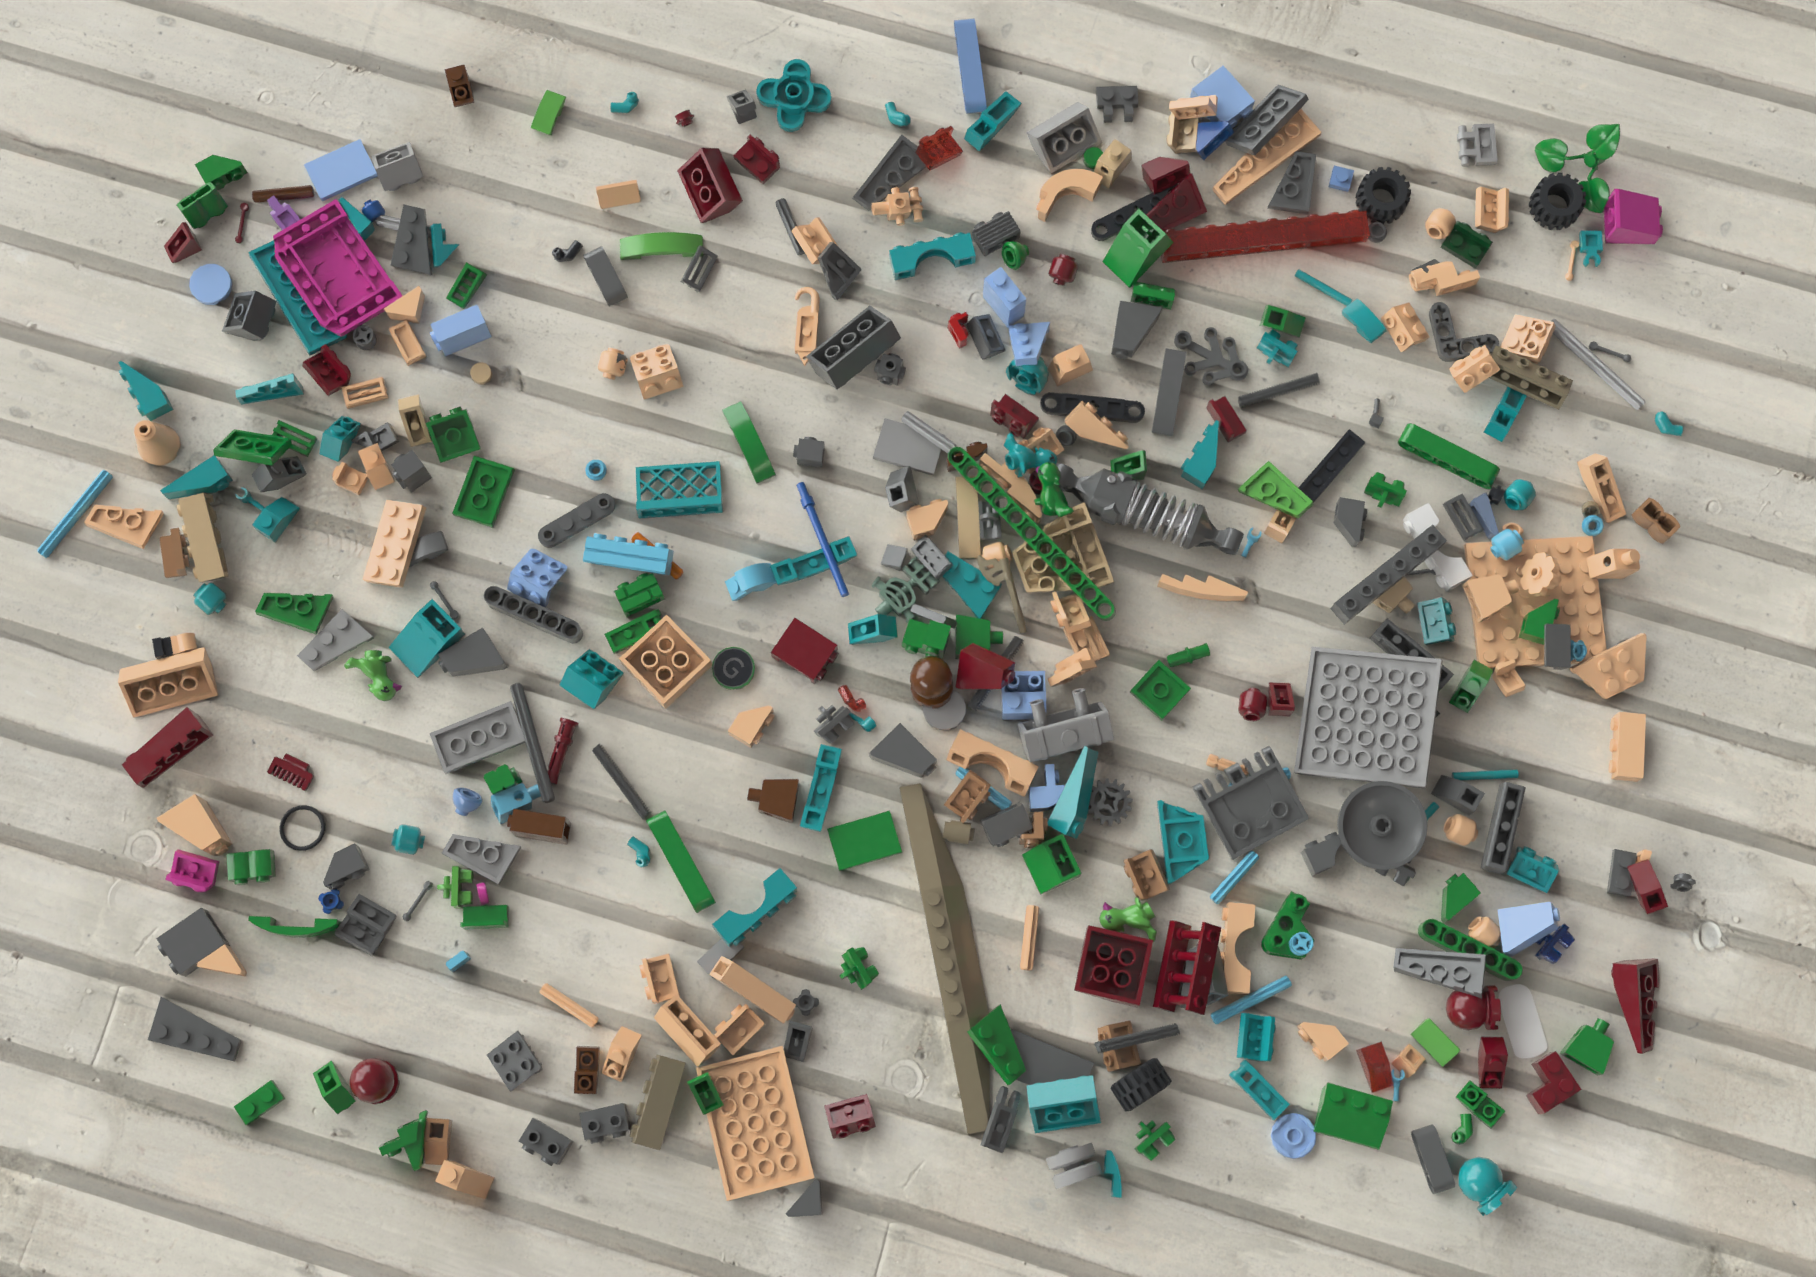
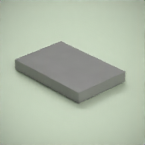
[873,418,945,476]

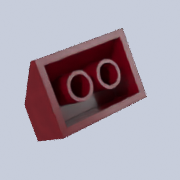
[677,148,743,223]

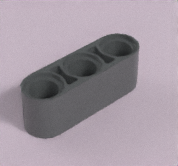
[583,246,628,307]
[1411,1124,1455,1194]

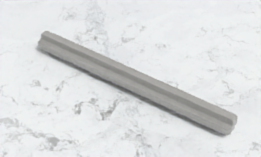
[1550,319,1645,410]

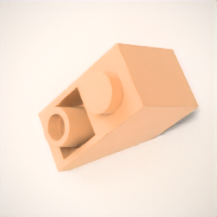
[906,499,948,540]
[728,706,775,748]
[1297,1022,1349,1061]
[602,1026,642,1082]

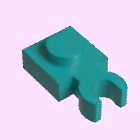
[1579,230,1603,267]

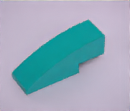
[964,91,1022,151]
[1484,387,1527,442]

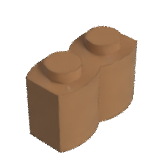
[1631,498,1680,544]

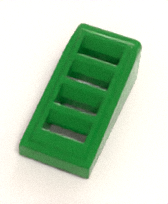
[446,262,487,309]

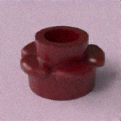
[675,110,694,127]

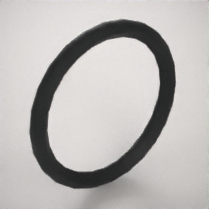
[279,805,325,851]

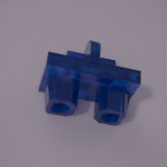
[1534,923,1575,964]

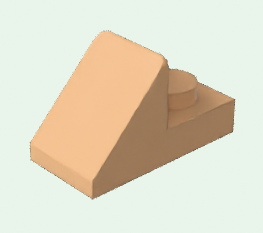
[358,443,395,490]

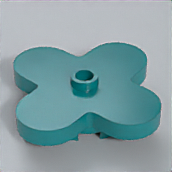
[756,59,832,132]

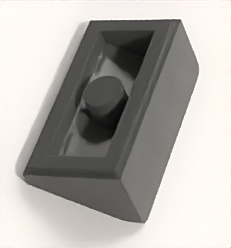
[967,314,1006,360]

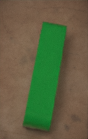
[1398,423,1500,489]
[646,810,716,913]
[1418,919,1523,981]

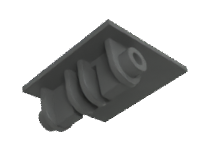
[487,1031,543,1092]

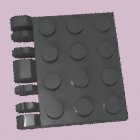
[1192,746,1310,860]

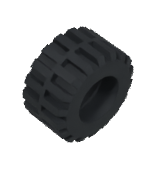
[1355,167,1411,225]
[1529,173,1586,230]
[1110,1058,1172,1112]

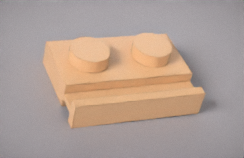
[1063,616,1110,662]

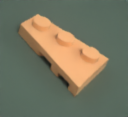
[84,505,164,549]

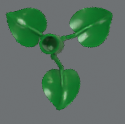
[1535,124,1620,213]

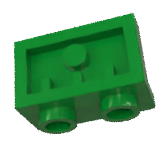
[1130,281,1175,310]

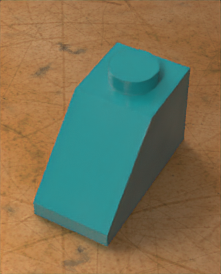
[252,497,300,543]
[848,614,898,645]

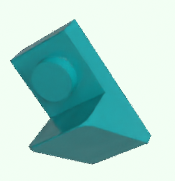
[430,223,460,268]

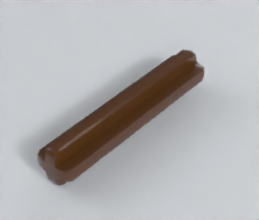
[252,185,314,203]

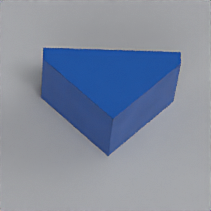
[1196,121,1234,160]

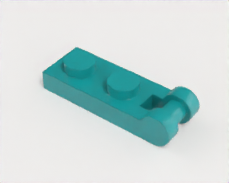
[1229,1059,1290,1121]

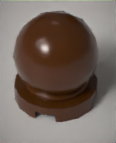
[910,656,954,709]

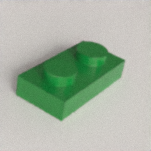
[234,1080,285,1125]

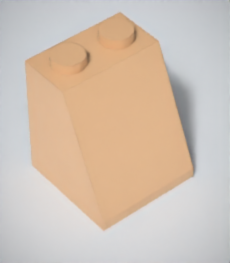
[157,794,232,856]

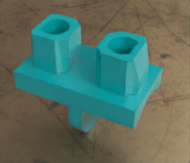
[1257,330,1298,367]

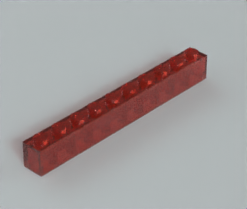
[1161,210,1370,263]

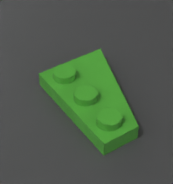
[1238,461,1314,519]

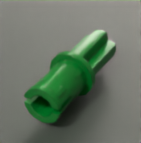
[1167,643,1210,667]

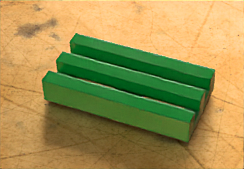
[272,420,317,457]

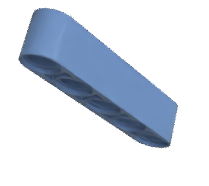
[954,18,987,114]

